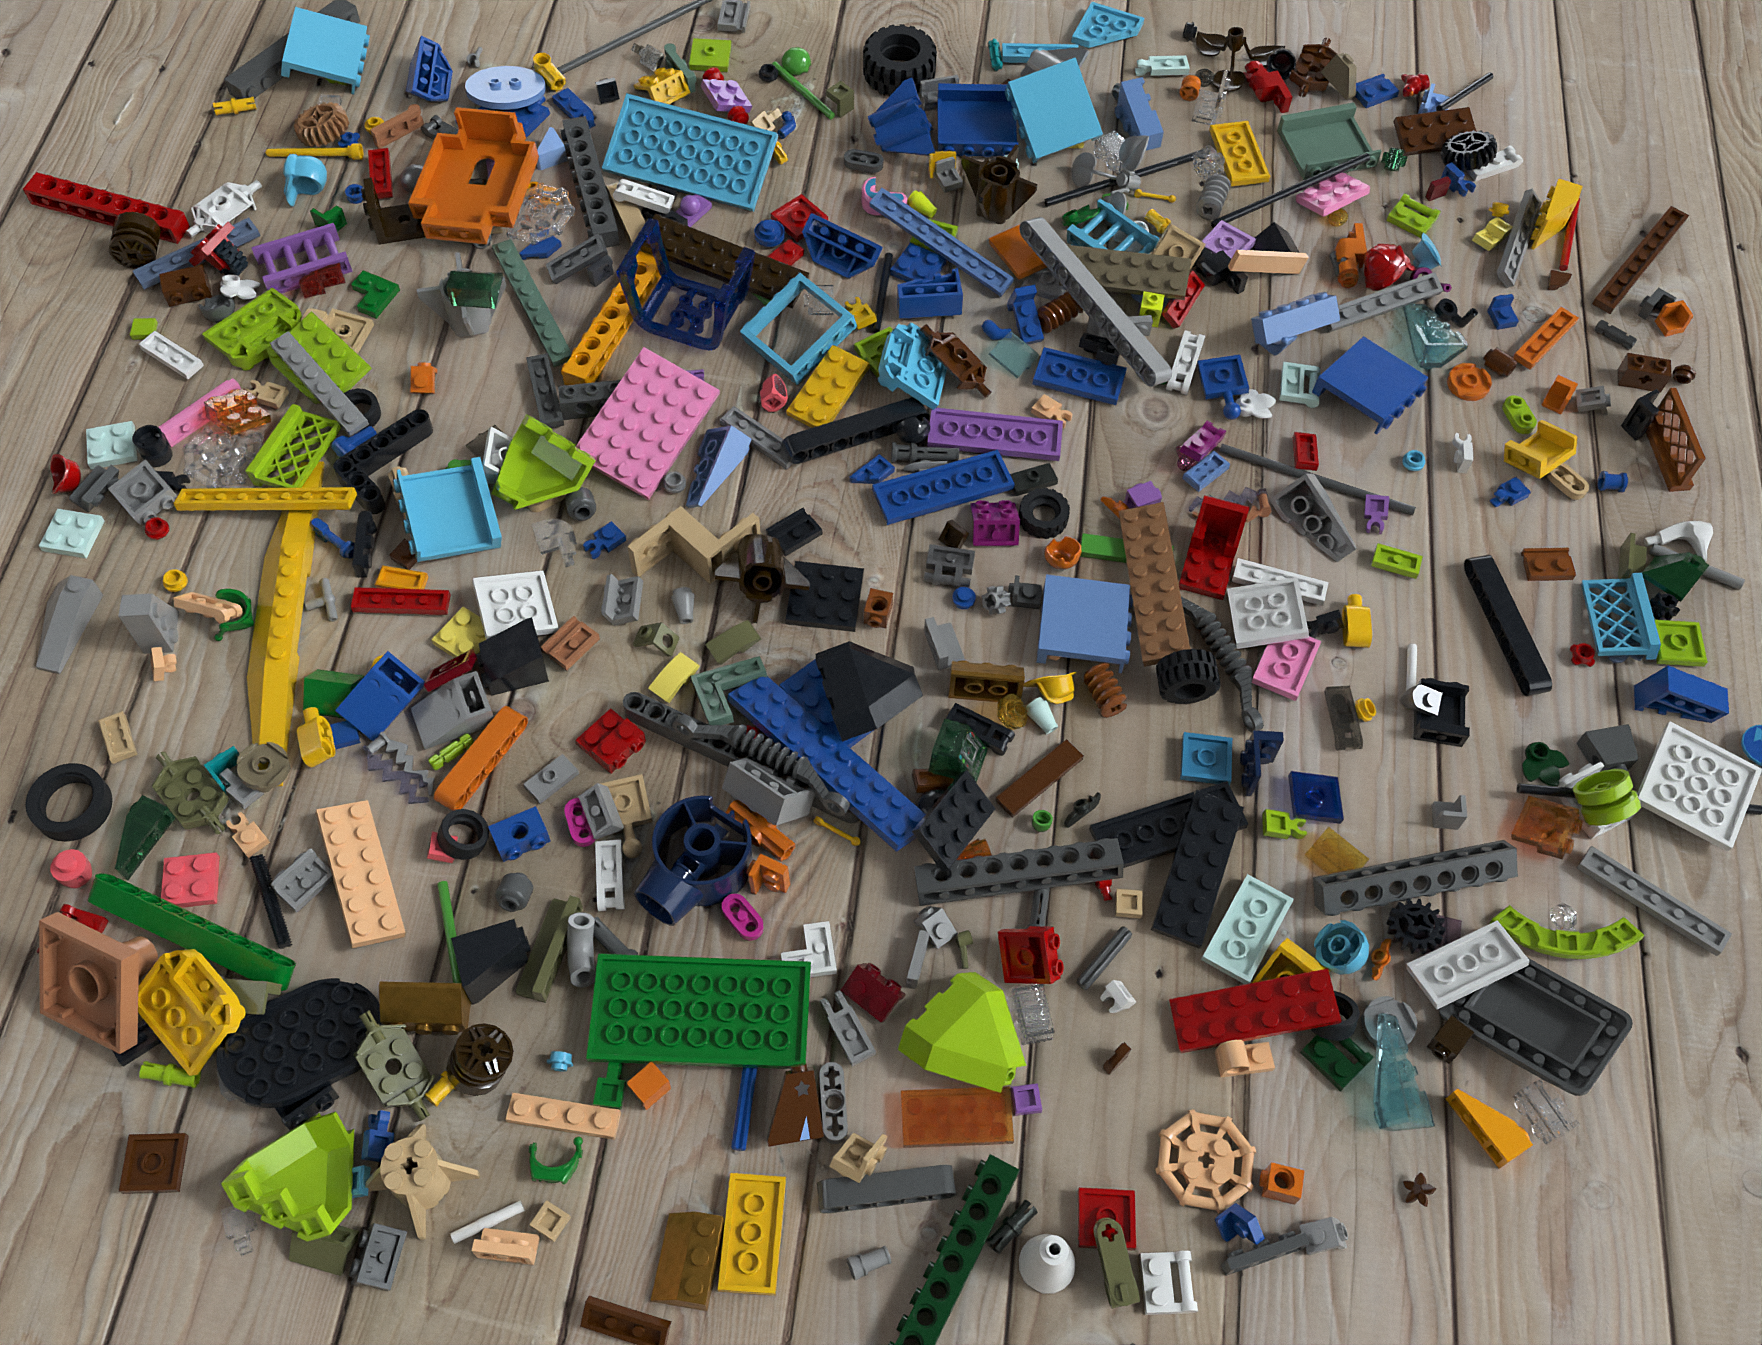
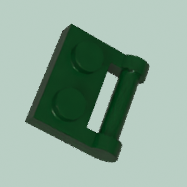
[1300,1035,1374,1092]

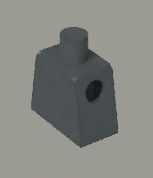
[1577,724,1638,777]

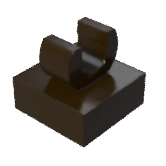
[938,520,969,549]

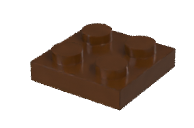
[119,1133,189,1194]

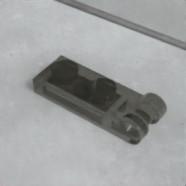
[1324,685,1363,751]

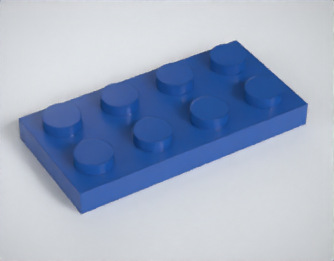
[1032,347,1127,405]
[779,659,874,748]

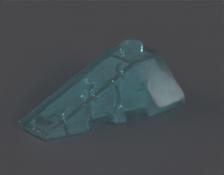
[1403,304,1468,369]
[1373,1013,1435,1131]

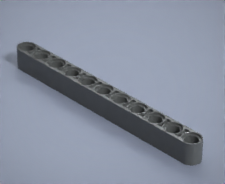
[623,692,860,824]

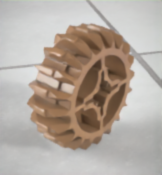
[293,102,349,147]

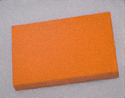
[989,224,1047,280]

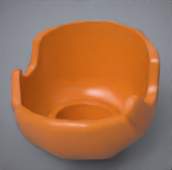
[1044,536,1082,569]

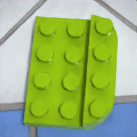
[202,287,303,371]
[267,311,372,404]

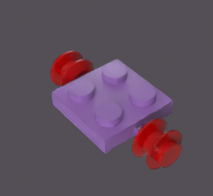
[700,67,752,124]

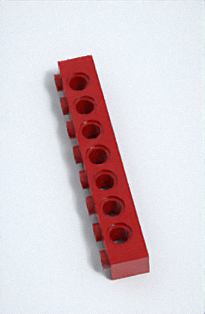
[23,172,190,244]

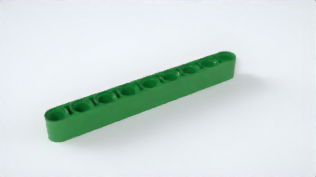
[87,873,296,991]

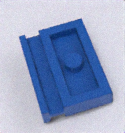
[1355,73,1399,108]

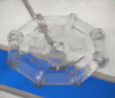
[505,182,575,245]
[182,420,264,488]

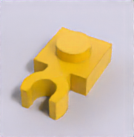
[845,297,877,330]

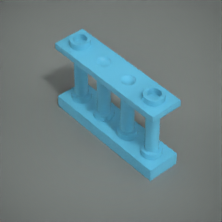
[1067,198,1160,254]

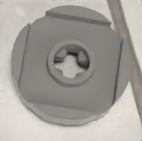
[1361,996,1417,1051]

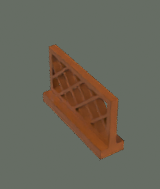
[1646,388,1706,492]

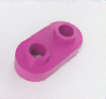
[564,798,596,847]
[722,894,764,941]

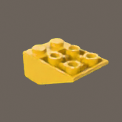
[1530,179,1583,250]

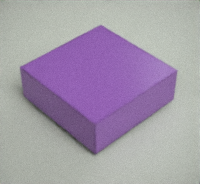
[1010,1083,1042,1116]

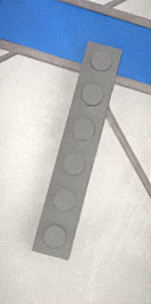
[1497,188,1542,288]
[1327,272,1444,332]
[270,331,369,437]
[1577,846,1732,956]

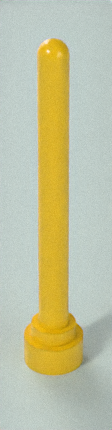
[265,143,364,160]

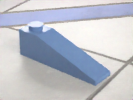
[686,425,752,508]

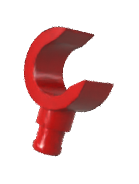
[1094,879,1112,901]

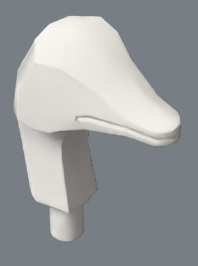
[1644,521,1713,562]

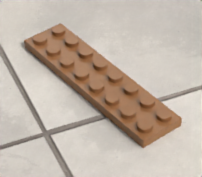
[1119,502,1190,667]

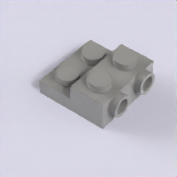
[108,460,177,526]

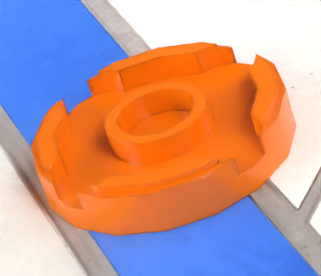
[1447,363,1492,401]

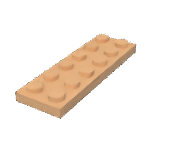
[316,800,406,948]

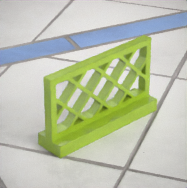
[245,404,342,488]

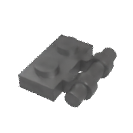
[924,544,975,588]

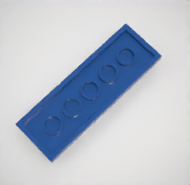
[872,450,1014,525]

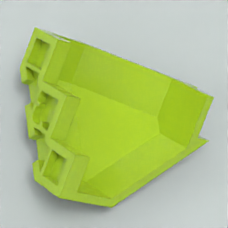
[491,414,596,510]
[897,972,1027,1093]
[221,1111,354,1242]

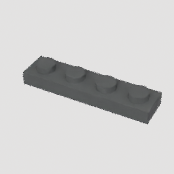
[526,353,564,428]

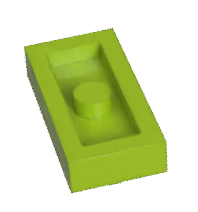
[1371,543,1423,579]

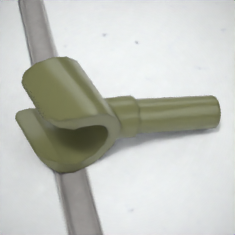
[956,930,973,969]

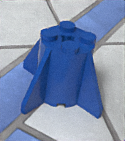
[868,77,935,156]

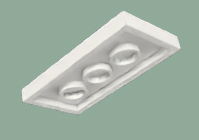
[1406,920,1529,1010]

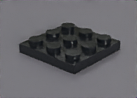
[785,561,864,632]

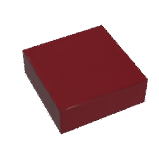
[1425,176,1451,201]

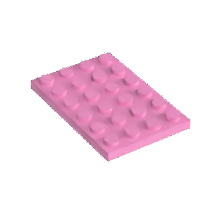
[576,347,720,500]

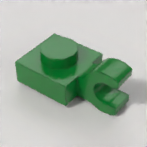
[593,1062,626,1110]

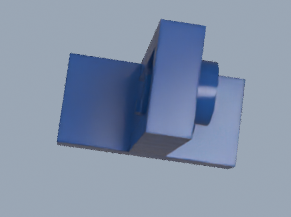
[1007,285,1044,345]

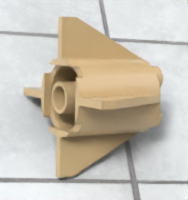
[365,1124,480,1240]

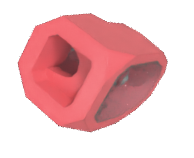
[760,374,788,412]

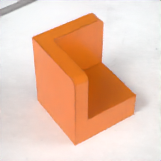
[1655,300,1693,337]
[1542,375,1578,414]
[627,1062,671,1110]

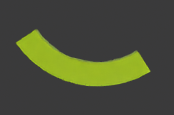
[1490,905,1644,959]

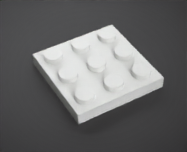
[472,571,558,640]
[1227,577,1309,649]

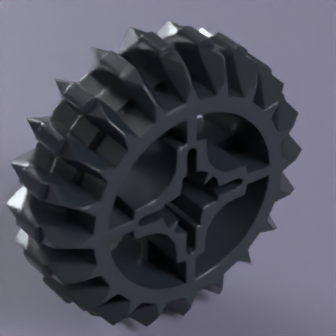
[1441,130,1498,172]

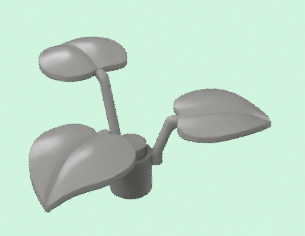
[1072,135,1149,227]

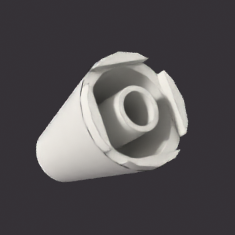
[1019,1234,1076,1294]

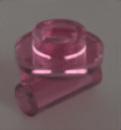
[1175,445,1197,471]

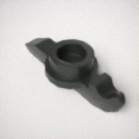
[1064,792,1101,828]

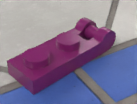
[1179,420,1226,462]

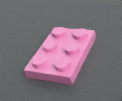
[1296,172,1370,217]
[1251,636,1321,701]

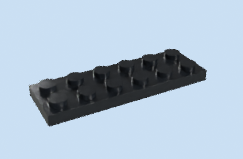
[1089,781,1248,868]
[1151,790,1244,948]

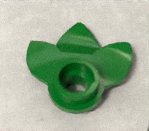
[1062,205,1101,227]

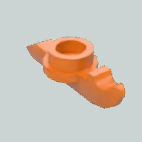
[1101,496,1130,519]
[1371,938,1392,981]

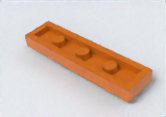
[1513,307,1579,370]

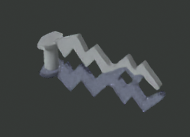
[362,732,435,804]

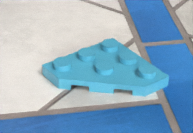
[1071,2,1145,48]

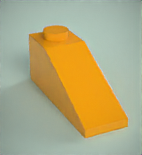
[1446,1089,1533,1169]

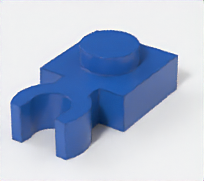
[583,521,626,559]

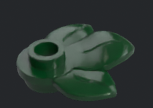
[1522,742,1569,786]

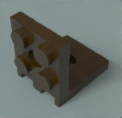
[361,177,426,245]

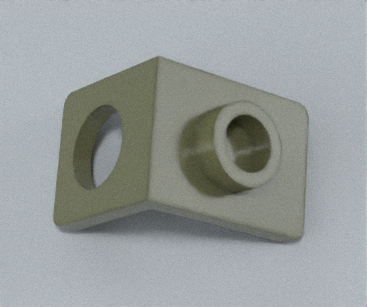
[633,622,679,657]

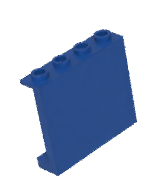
[937,83,1018,157]
[1312,336,1428,434]

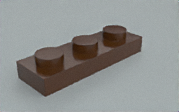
[580,1296,672,1345]

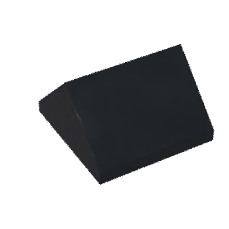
[1252,222,1300,253]

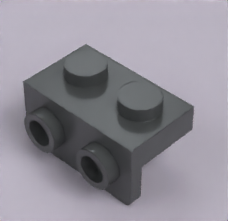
[69,465,119,513]

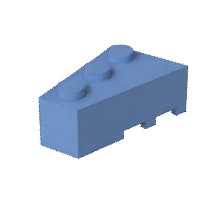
[1115,77,1164,151]

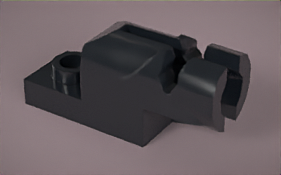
[1192,247,1248,294]

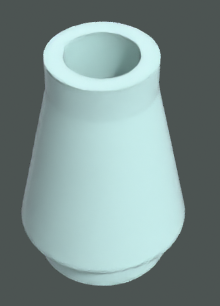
[1025,697,1058,734]

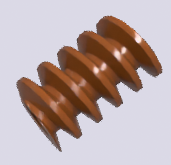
[1037,291,1083,333]
[1083,663,1127,718]

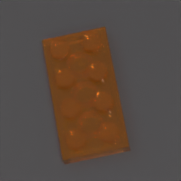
[901,1086,1014,1148]

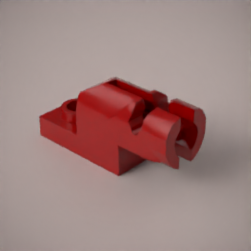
[1243,60,1293,113]

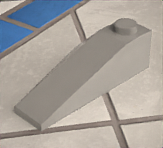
[36,575,103,674]

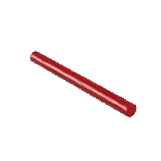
[1559,198,1580,271]

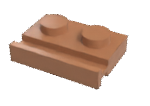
[541,616,600,671]

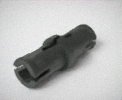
[986,1200,1038,1254]

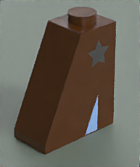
[767,1063,824,1147]

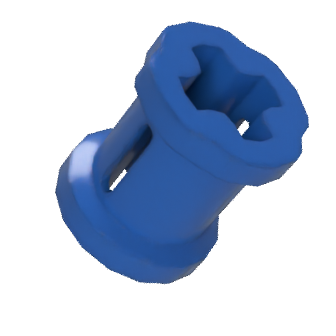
[1598,471,1628,493]

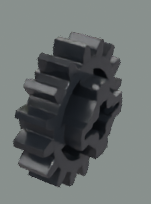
[1386,898,1446,954]

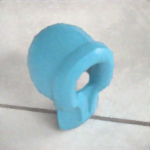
[283,154,327,206]

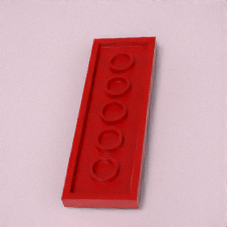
[1169,968,1341,1053]

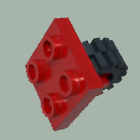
[189,222,248,276]

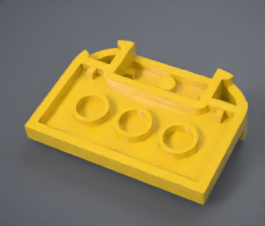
[138,949,246,1076]

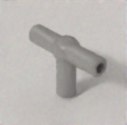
[304,578,338,621]

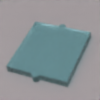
[989,331,1039,378]

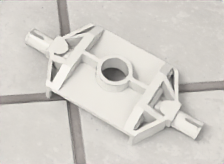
[185,180,262,238]

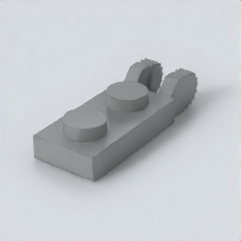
[820,990,876,1067]

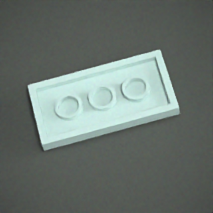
[1201,874,1294,984]

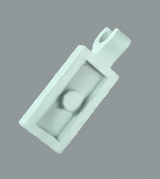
[1135,55,1190,76]

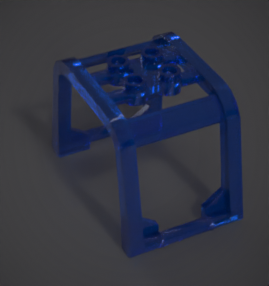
[616,218,755,351]

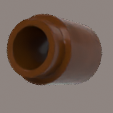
[1483,347,1518,377]

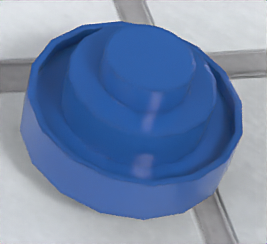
[754,220,785,247]

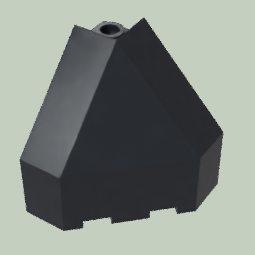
[815,641,923,742]

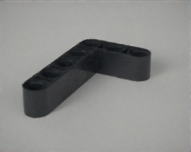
[333,409,433,514]

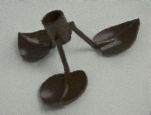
[1196,27,1285,92]

